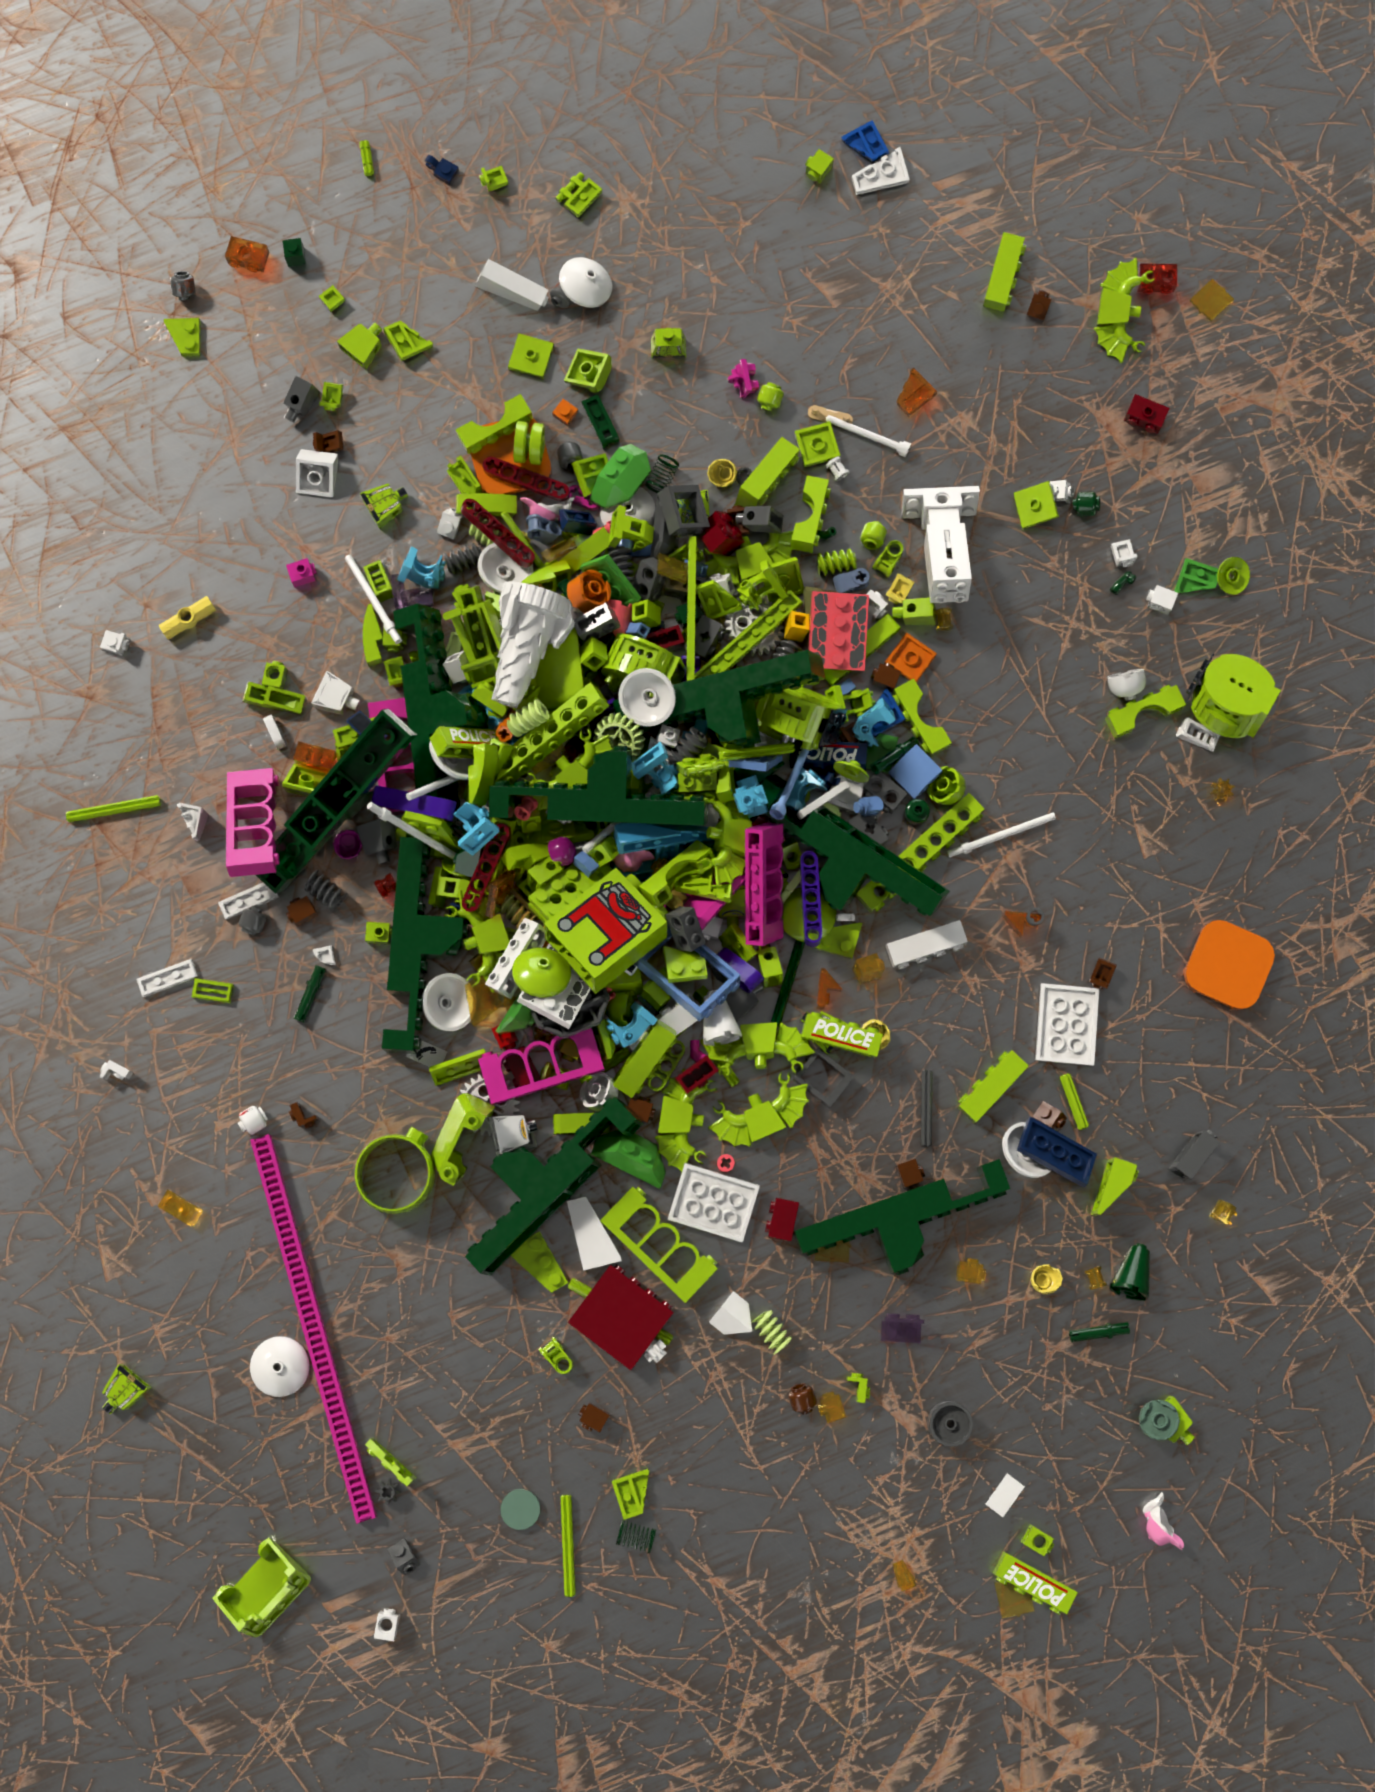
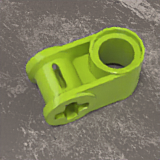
[872,540,903,578]
[539,1336,574,1374]

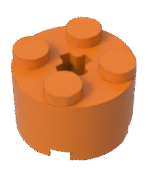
[567,569,611,614]

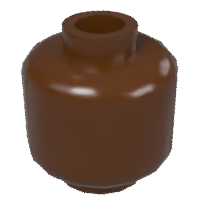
[788,1383,817,1415]

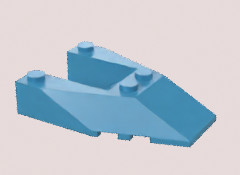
[610,823,715,882]

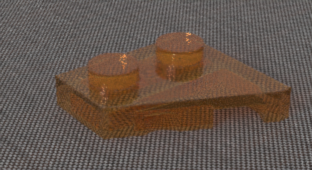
[896,368,937,417]
[485,870,516,918]

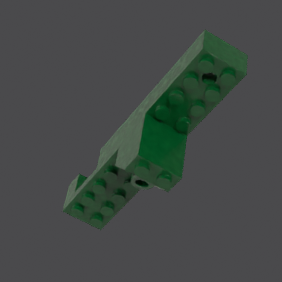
[393,603,488,812]
[613,650,825,748]
[256,709,417,894]
[489,746,708,826]
[761,774,950,916]
[382,837,470,1054]
[465,1097,644,1276]
[793,1159,1010,1275]

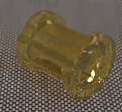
[935,608,954,631]
[1084,1266,1107,1290]

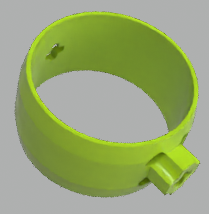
[354,1126,435,1214]

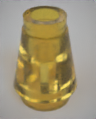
[892,1560,917,1592]

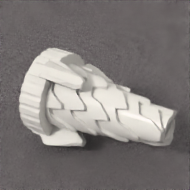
[491,582,575,708]

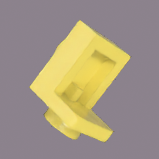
[886,573,915,604]

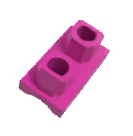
[727,359,759,398]

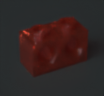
[1137,263,1177,294]

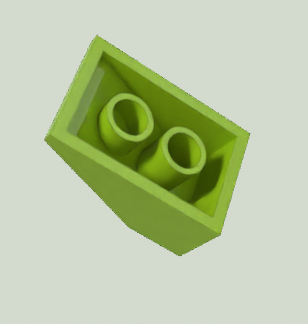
[1091,1157,1139,1216]

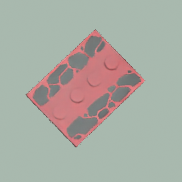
[808,591,869,671]

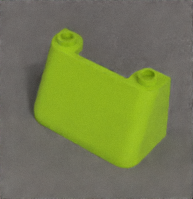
[536,627,584,711]
[431,1093,496,1186]
[212,1537,311,1638]

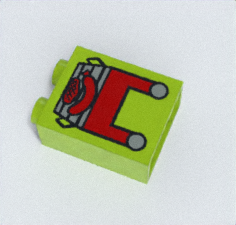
[544,868,668,994]

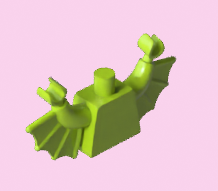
[1094,258,1155,363]
[703,530,794,587]
[524,728,613,811]
[697,792,752,886]
[444,890,510,993]
[708,1022,815,1077]
[655,1068,718,1173]
[708,1072,809,1147]

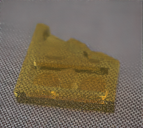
[464,977,503,1027]

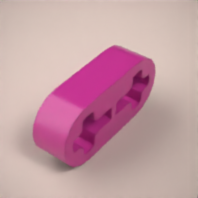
[568,485,600,511]

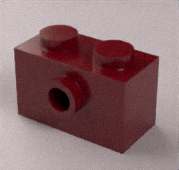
[1124,394,1170,434]
[645,625,685,652]
[674,1055,719,1094]

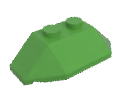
[590,444,651,509]
[496,990,535,1035]
[591,1129,666,1189]

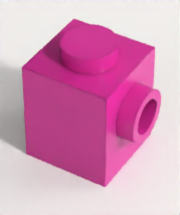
[286,558,317,588]

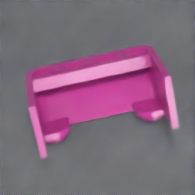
[683,872,745,930]

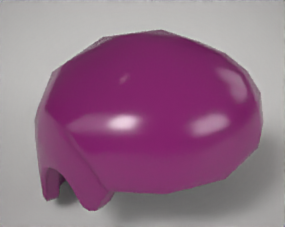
[333,829,362,859]
[548,837,577,866]

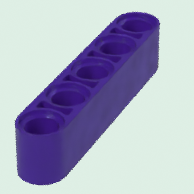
[371,785,457,821]
[800,851,822,947]

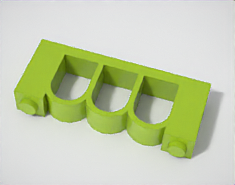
[600,1186,718,1303]

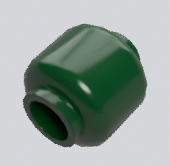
[1073,491,1100,517]
[904,799,930,825]

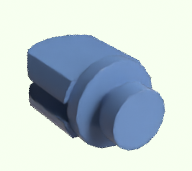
[853,796,884,816]

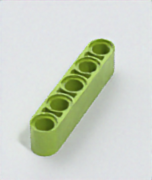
[824,614,901,686]

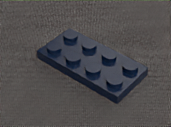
[1017,1116,1097,1188]

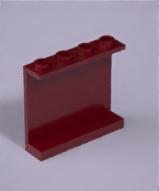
[568,1264,674,1371]

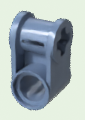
[526,514,562,545]
[832,568,870,594]

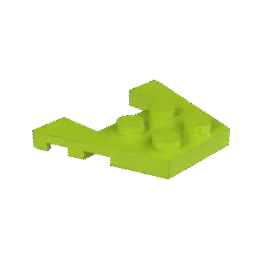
[395,811,461,853]
[674,845,733,903]

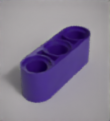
[716,947,764,993]

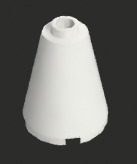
[703,990,742,1046]

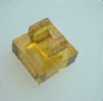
[1210,1199,1237,1225]

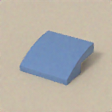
[889,744,943,799]

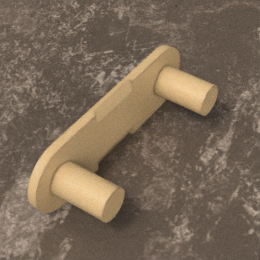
[808,405,853,424]

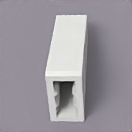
[475,259,549,311]
[567,1194,622,1271]

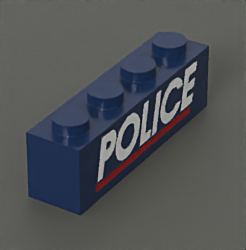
[789,740,868,773]

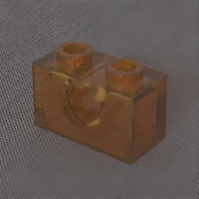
[225,236,269,273]
[293,741,337,772]

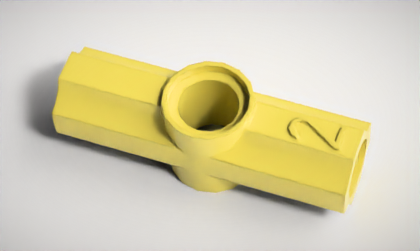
[158,596,216,640]

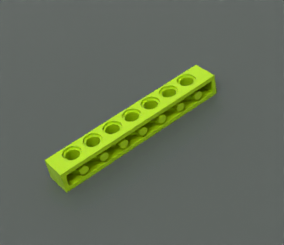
[488,682,610,799]
[855,793,985,913]

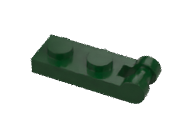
[581,394,620,449]

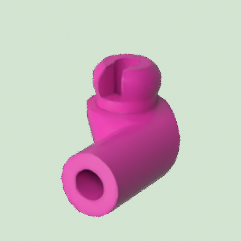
[690,1040,708,1062]

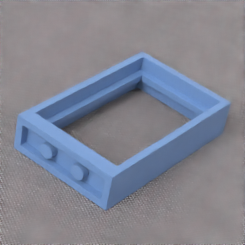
[634,921,740,1022]

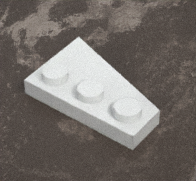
[852,147,910,195]

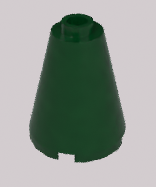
[1109,1243,1150,1301]

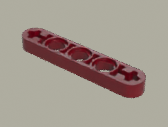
[483,457,570,502]
[461,499,535,568]
[462,823,512,912]

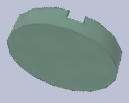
[1139,1399,1180,1440]
[501,1489,540,1530]

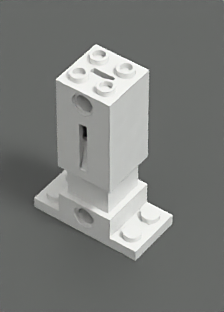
[901,486,980,604]

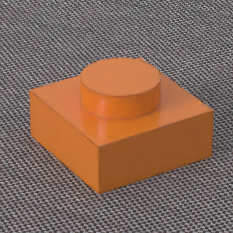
[552,399,578,425]

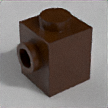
[870,663,901,693]
[286,896,318,926]
[628,1096,656,1124]
[896,1159,925,1190]
[578,1402,610,1433]

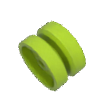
[513,421,545,465]

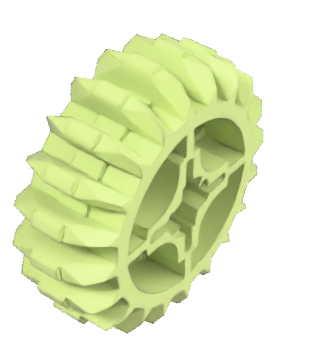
[593,712,645,761]

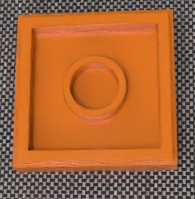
[885,632,937,683]

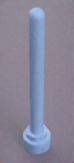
[769,748,810,820]

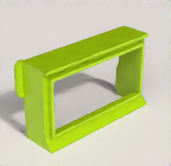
[443,599,502,688]

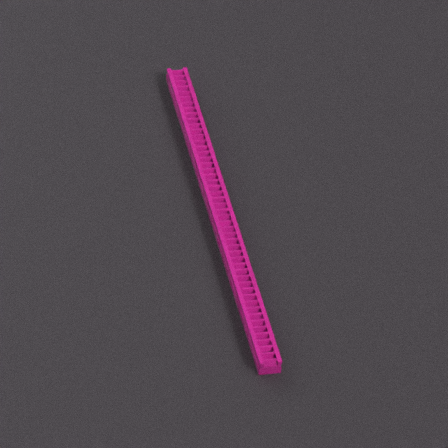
[250,1134,377,1524]

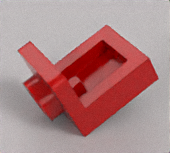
[491,1025,519,1050]

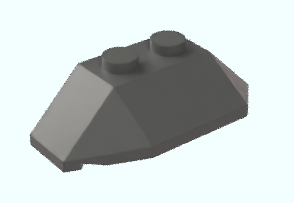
[650,493,679,563]
[530,987,610,1039]

